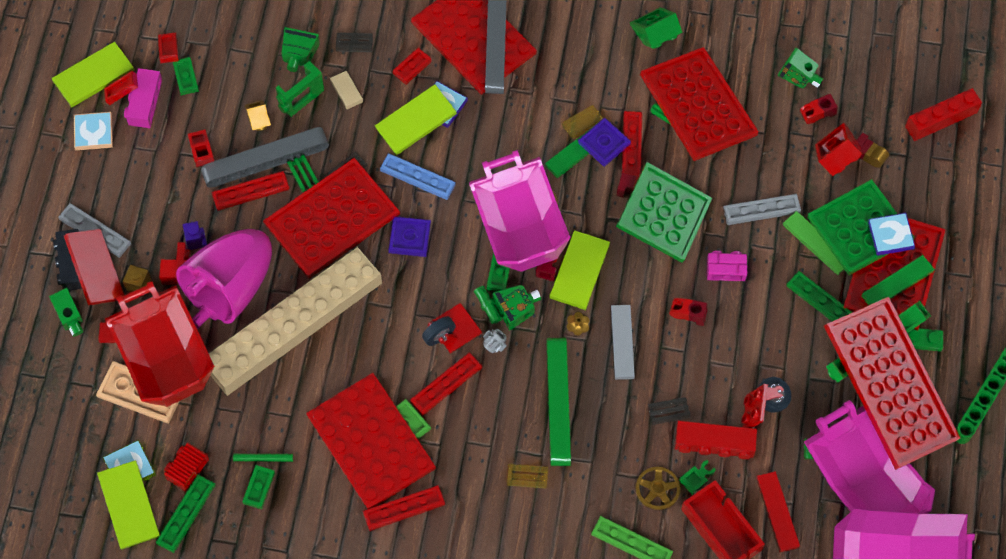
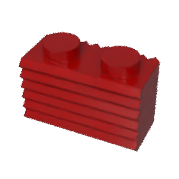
[164,442,209,492]

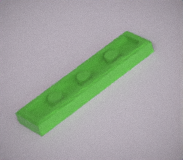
[783,211,845,275]
[591,516,673,559]

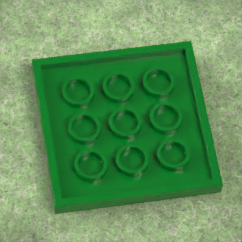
[616,162,712,263]
[807,179,914,275]

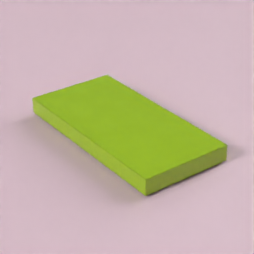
[52,42,135,108]
[375,85,457,156]
[550,230,610,310]
[97,460,160,550]

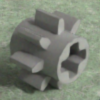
[483,329,507,353]

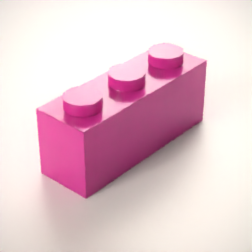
[124,68,162,128]

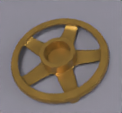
[636,467,680,510]

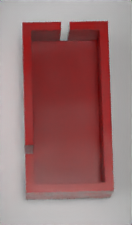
[681,480,765,559]

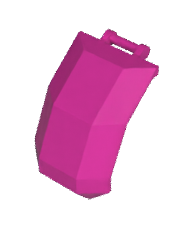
[469,150,571,272]
[804,400,935,514]
[833,509,975,559]

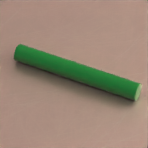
[233,453,293,462]

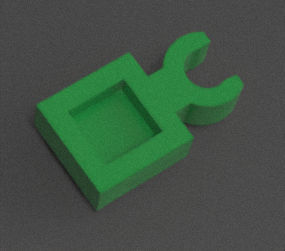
[679,460,716,495]

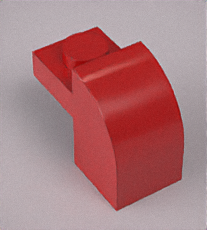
[187,130,214,168]
[159,242,191,285]

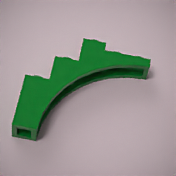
[826,301,931,383]

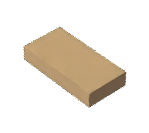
[330,71,363,109]

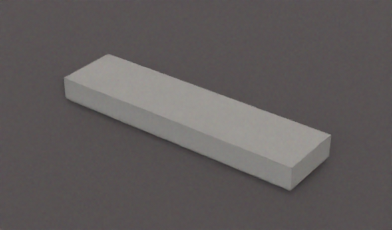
[723,194,801,225]
[58,203,131,258]
[611,305,635,380]

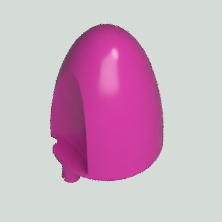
[176,229,272,329]

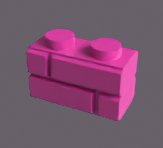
[707,251,747,281]

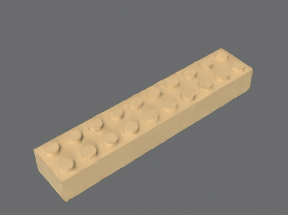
[209,247,382,396]

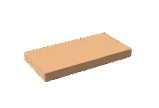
[96,361,179,424]

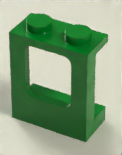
[276,61,324,117]

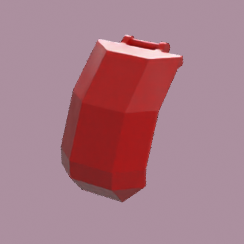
[105,281,215,407]

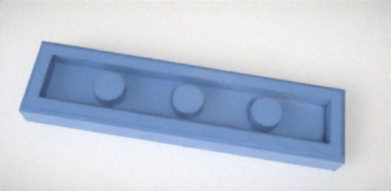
[380,153,456,200]

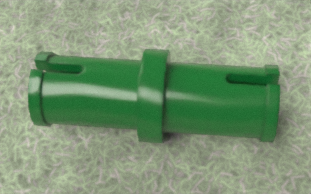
[473,286,503,325]

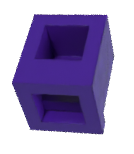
[183,221,207,250]

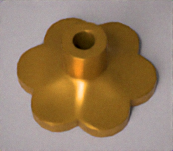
[567,312,590,336]

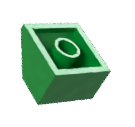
[630,7,683,49]

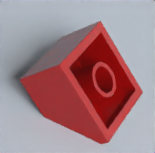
[815,123,862,176]

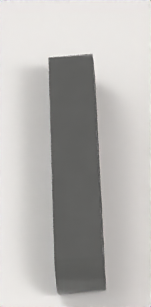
[485,0,506,94]
[201,127,329,188]

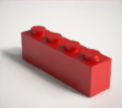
[905,88,982,141]
[674,421,757,459]

